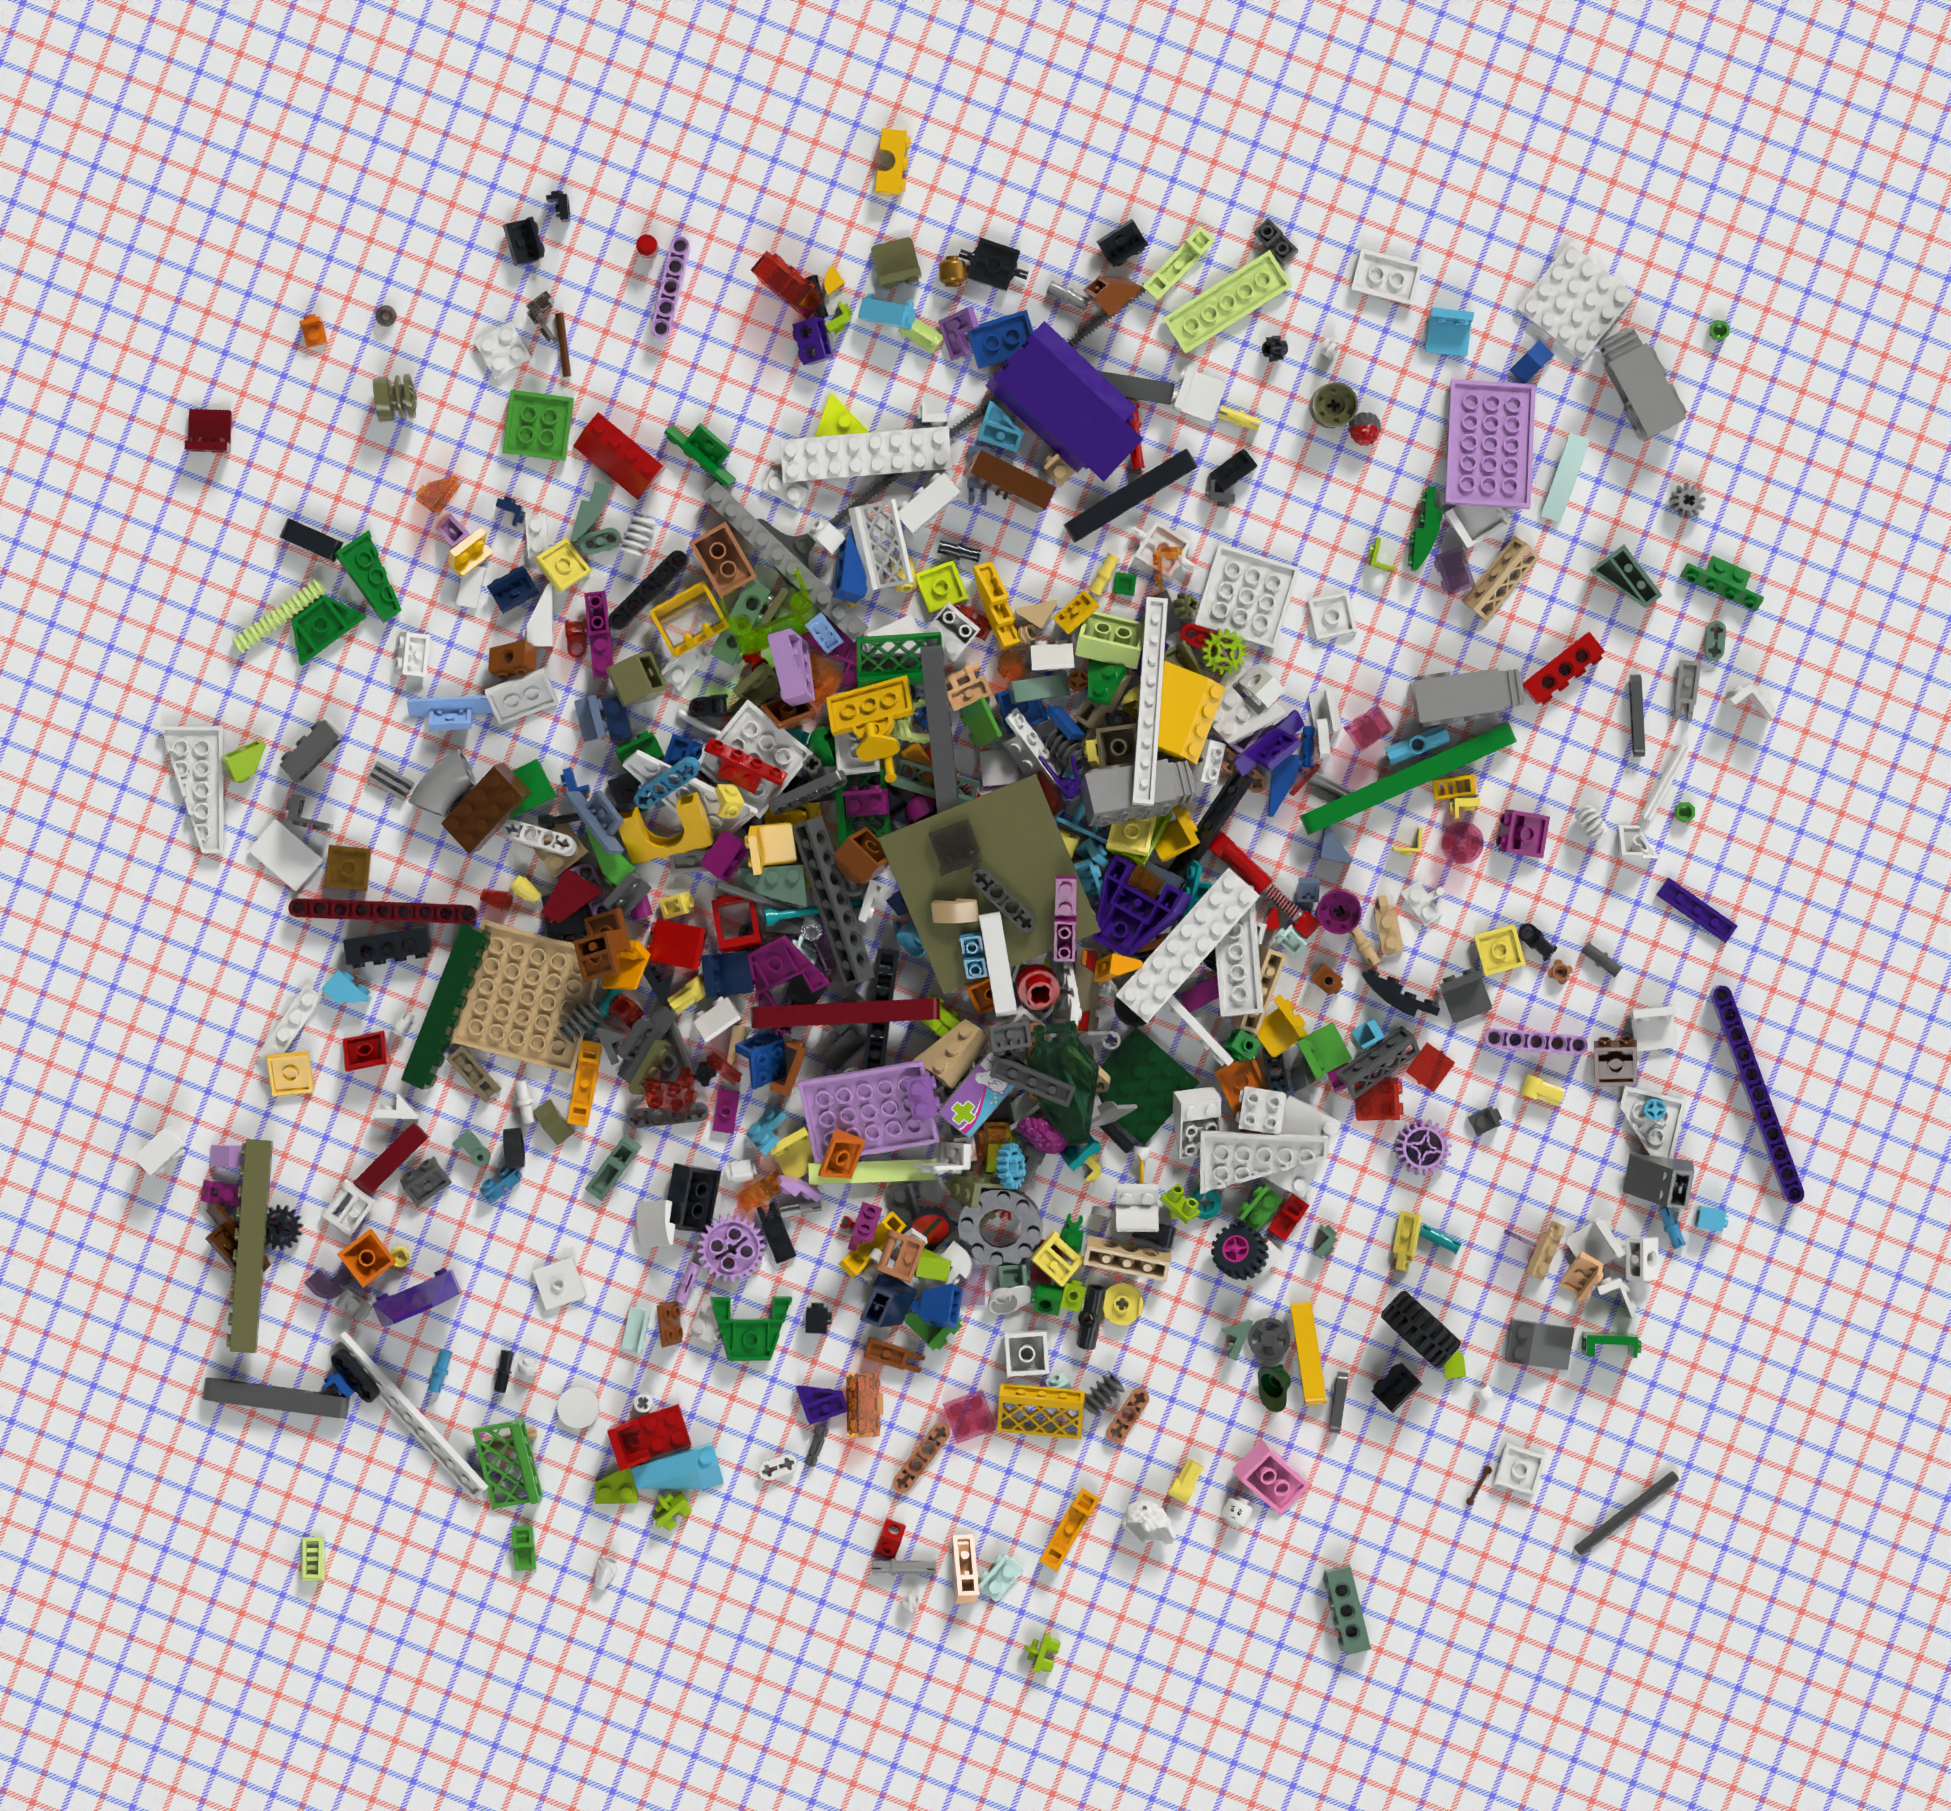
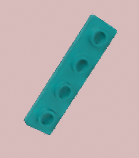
[1173,860,1213,929]

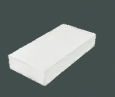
[456,566,486,609]

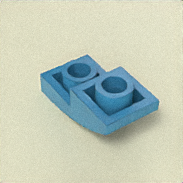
[960,931,988,979]

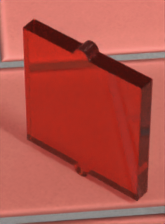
[1289,763,1320,796]
[1405,1042,1455,1092]
[706,1052,742,1085]

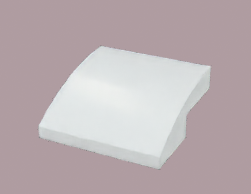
[637,1200,676,1247]

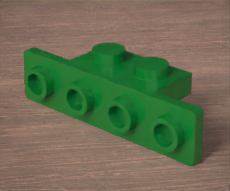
[664,423,736,488]
[1680,556,1764,611]

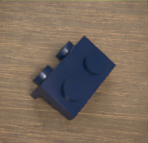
[487,565,539,614]

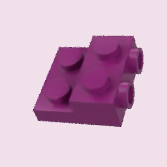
[1496,809,1550,858]

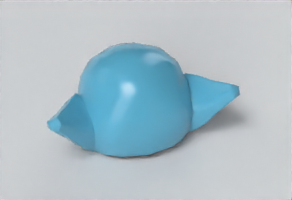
[893,921,927,958]

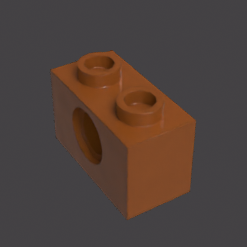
[488,639,537,680]

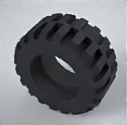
[1381,1291,1461,1369]

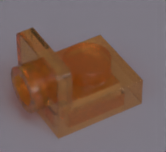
[1127,865,1166,899]

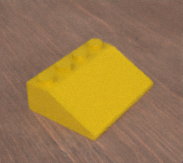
[1134,661,1226,765]

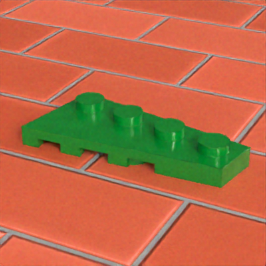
[334,530,402,623]

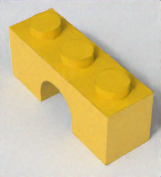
[875,128,911,197]

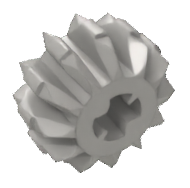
[1669,483,1706,519]

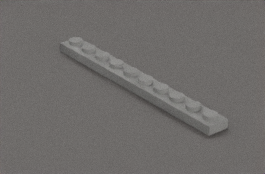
[702,481,869,643]

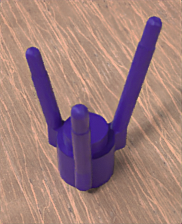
[1038,753,1081,799]

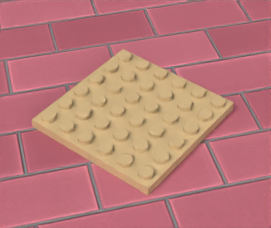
[452,919,598,1074]

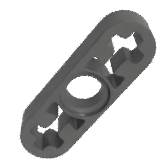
[1329,1371,1349,1434]

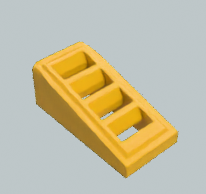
[1432,773,1478,801]

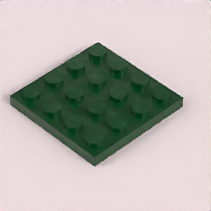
[1097,1027,1200,1145]

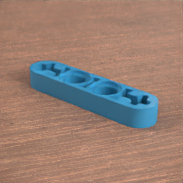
[634,757,700,809]

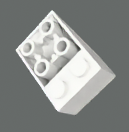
[1173,1087,1222,1159]

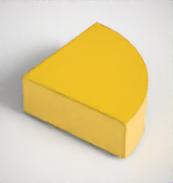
[824,266,845,296]

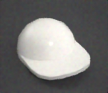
[988,1285,1032,1315]

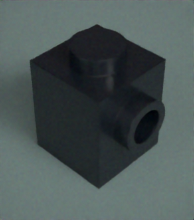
[805,1302,832,1334]

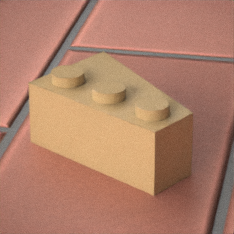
[913,1019,988,1089]

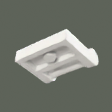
[321,1179,376,1236]

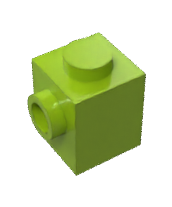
[1060,1279,1086,1312]

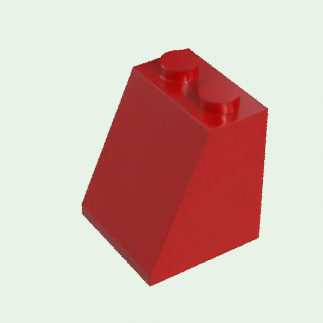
[646,918,708,971]

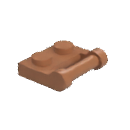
[874,1229,925,1283]

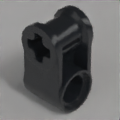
[689,694,730,717]

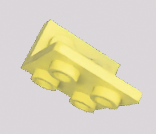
[769,1126,822,1178]

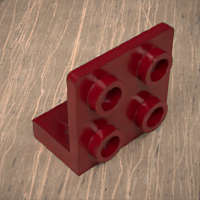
[184,409,232,453]

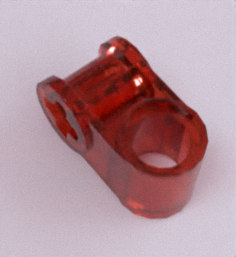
[565,618,588,660]

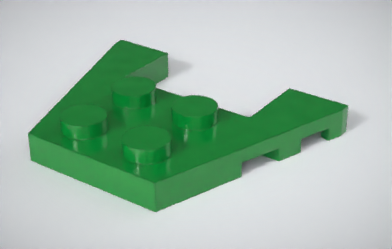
[710,1296,792,1361]

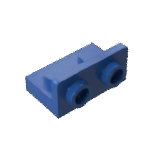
[663,734,703,773]

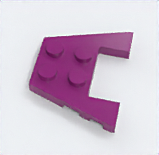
[801,612,864,690]
[748,935,831,1007]

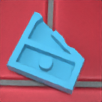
[977,400,1024,453]

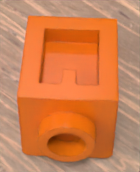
[299,314,328,348]

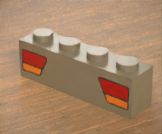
[1067,947,1106,1033]

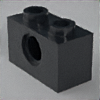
[607,772,649,813]

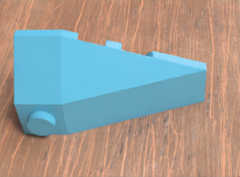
[630,1443,724,1490]

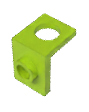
[1368,537,1396,572]

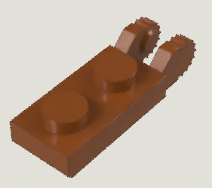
[863,1337,925,1373]

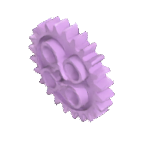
[697,1213,766,1282]

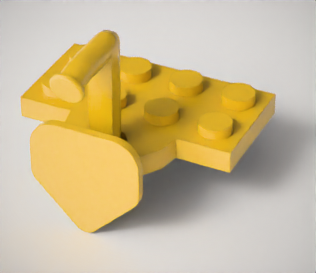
[826,675,915,783]

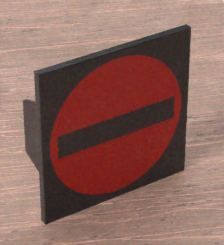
[901,1206,958,1252]

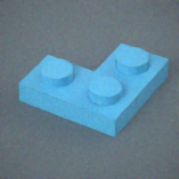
[745,1103,787,1156]

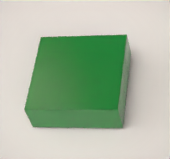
[1113,572,1137,596]

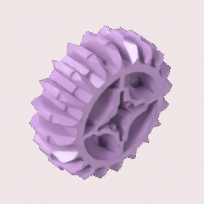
[1394,1119,1452,1176]

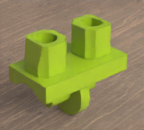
[1159,1184,1201,1224]
[652,1491,692,1531]
[1023,1632,1061,1673]

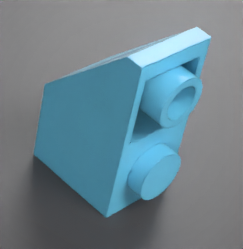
[321,970,372,1003]

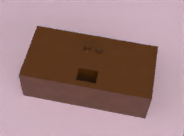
[962,450,1056,513]

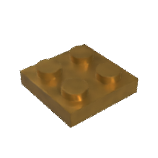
[325,845,372,891]

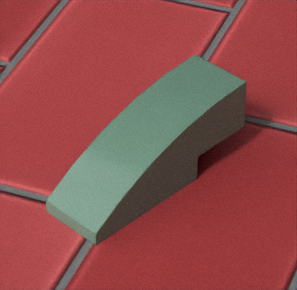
[570,481,613,543]
[1007,674,1070,704]
[585,1134,642,1201]

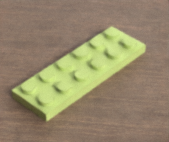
[1163,250,1292,354]

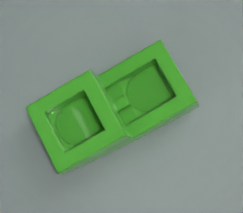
[511,1525,537,1571]

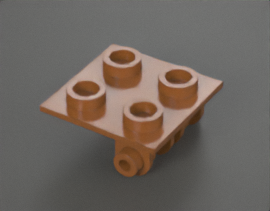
[657,1301,683,1348]

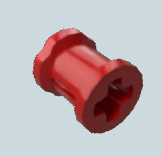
[742,647,769,672]

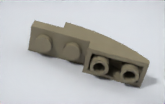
[1073,673,1132,748]

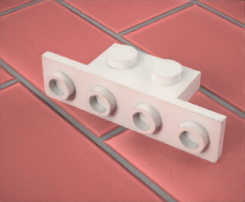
[1002,708,1064,786]

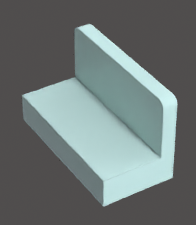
[621,1306,651,1354]

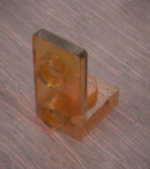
[1153,547,1183,591]
[977,1122,1010,1166]
[736,1170,782,1212]

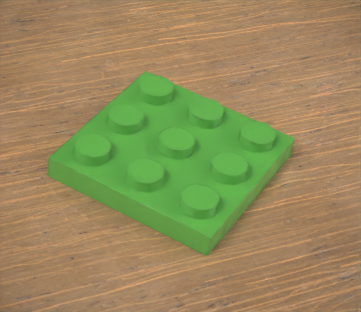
[502,390,574,461]

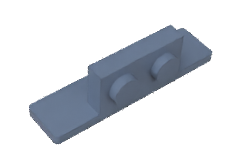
[564,791,624,854]

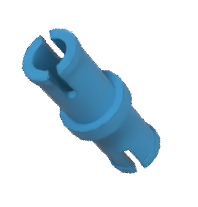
[1658,1206,1686,1249]
[427,1348,453,1393]

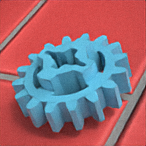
[996,1143,1026,1190]

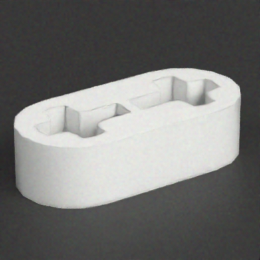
[1315,718,1330,759]
[759,1453,798,1480]

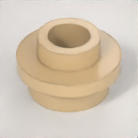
[1018,624,1038,645]

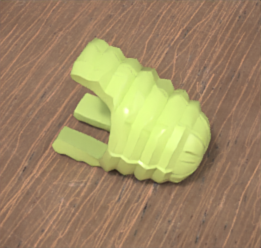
[878,697,930,744]

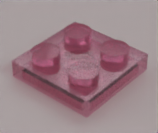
[943,1389,997,1444]

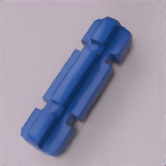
[1301,726,1315,767]

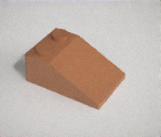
[689,522,757,598]

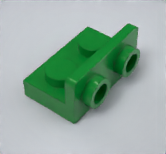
[614,730,665,773]

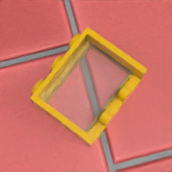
[649,580,730,658]

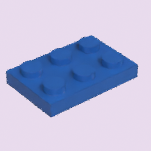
[967,310,1033,369]

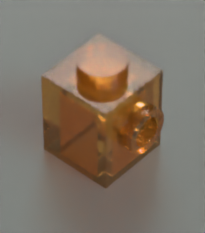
[996,649,1029,682]

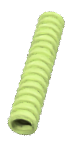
[232,579,326,653]

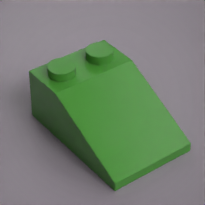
[959,697,1002,748]
[585,827,638,888]

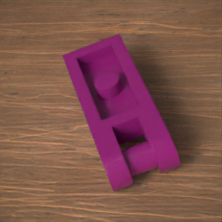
[200,1180,241,1207]

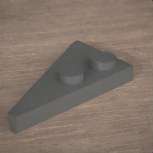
[658,1006,696,1090]

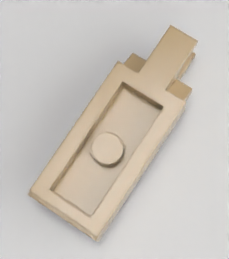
[1374,895,1404,955]
[1526,1221,1565,1280]

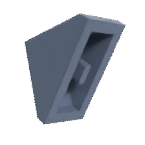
[1319,826,1353,863]

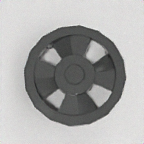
[1248,1317,1290,1360]

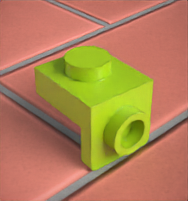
[825,301,853,334]

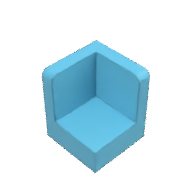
[1351,1018,1385,1050]

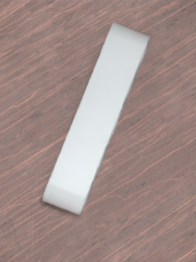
[979,912,1017,1018]

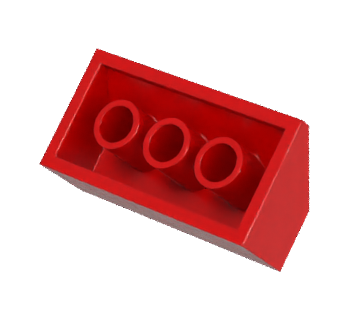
[573,412,665,500]

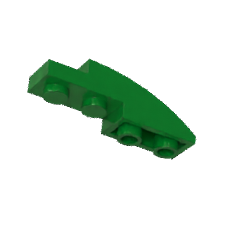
[1408,486,1443,572]

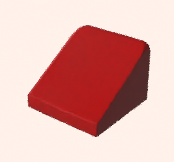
[1262,907,1279,930]

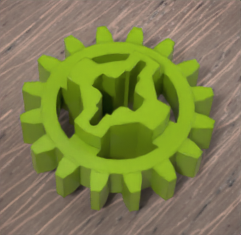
[1201,628,1247,675]

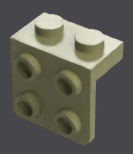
[871,237,922,290]
[950,1170,1004,1208]

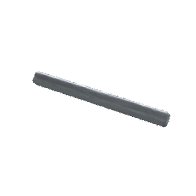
[1574,1471,1680,1556]

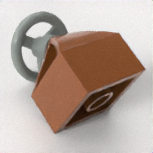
[834,827,889,897]

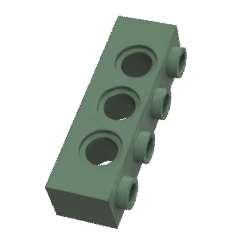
[710,580,773,666]
[1322,1564,1371,1655]

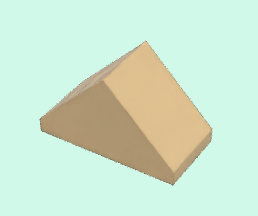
[1015,599,1058,630]

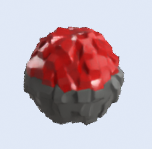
[1348,412,1381,446]

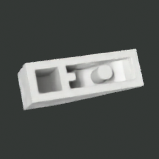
[523,583,554,647]

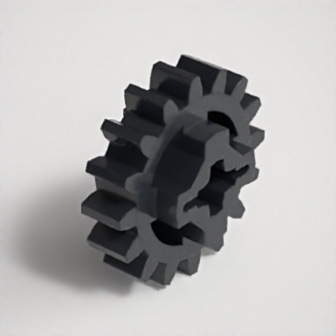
[265,1204,304,1250]

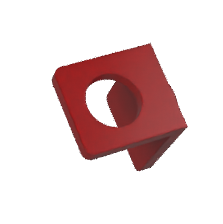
[874,1519,906,1559]

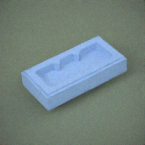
[805,612,844,654]

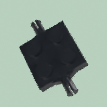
[958,237,1029,292]

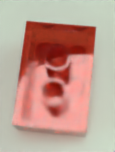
[750,251,823,320]

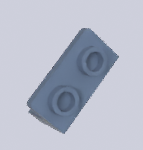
[574,695,608,742]

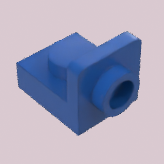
[322,1372,355,1398]

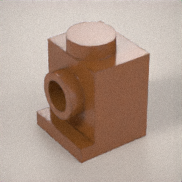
[1309,963,1343,995]

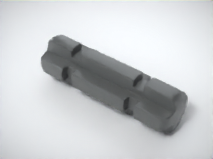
[805,1425,829,1467]

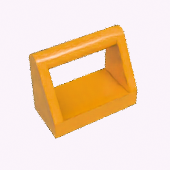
[1093,953,1143,983]

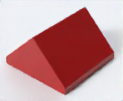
[343,1031,391,1072]

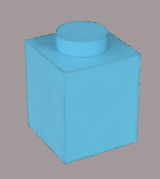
[1695,1205,1729,1232]

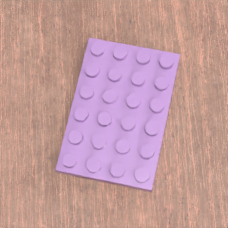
[1445,379,1536,509]
[798,1060,940,1163]

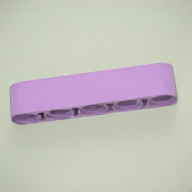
[651,236,690,340]
[1483,1028,1588,1055]

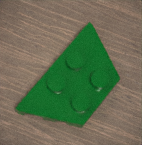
[291,595,367,666]

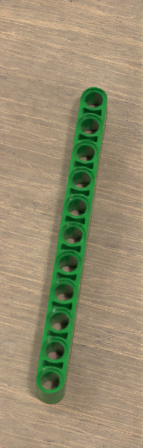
[1299,722,1517,835]

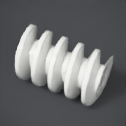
[617,510,657,557]

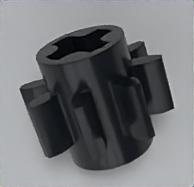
[1262,335,1288,362]

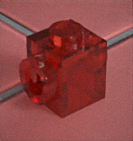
[608,993,645,1029]

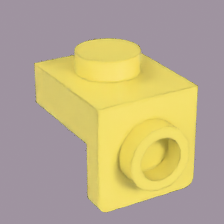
[715,784,745,818]
[1084,1154,1102,1183]

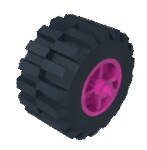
[1211,1223,1269,1281]

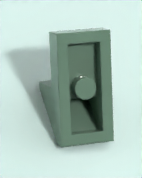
[1221,1319,1253,1360]

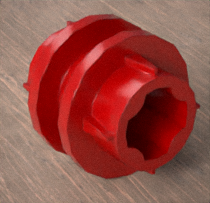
[1016,964,1060,1011]

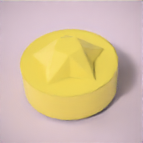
[390,1246,410,1268]

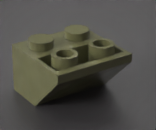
[606,651,668,707]

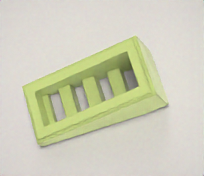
[301,1537,325,1582]

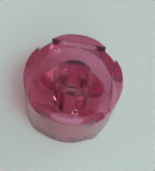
[1343,704,1394,752]
[1439,822,1484,864]

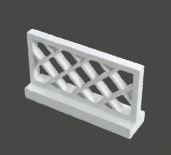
[848,499,914,591]

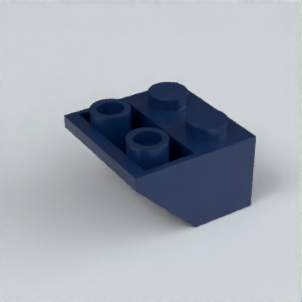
[860,1274,918,1328]

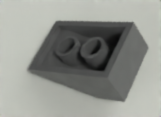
[1505,1318,1575,1370]

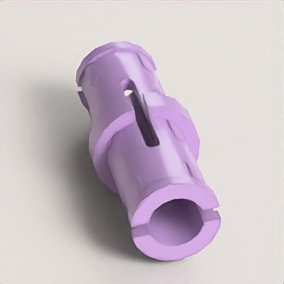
[674,1260,702,1304]

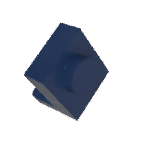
[495,496,526,527]

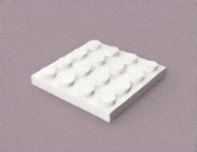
[1516,242,1636,361]
[1194,543,1300,649]
[698,700,813,819]

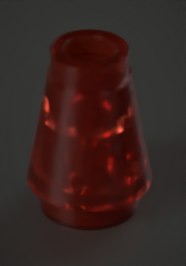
[480,888,513,912]

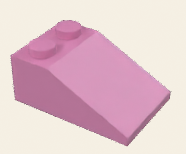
[1232,1439,1310,1515]

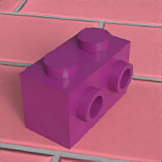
[700,830,750,882]

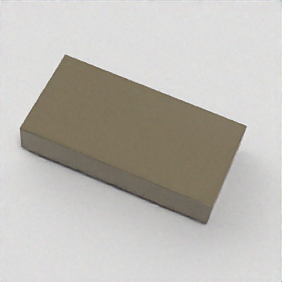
[760,588,790,628]

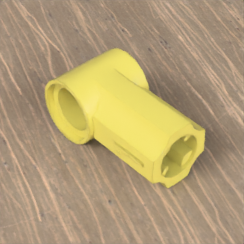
[667,975,706,1014]
[1520,1074,1565,1106]
[1168,1458,1204,1504]

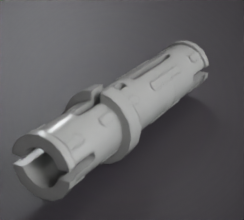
[872,1558,936,1575]

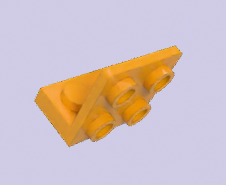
[601,940,651,990]

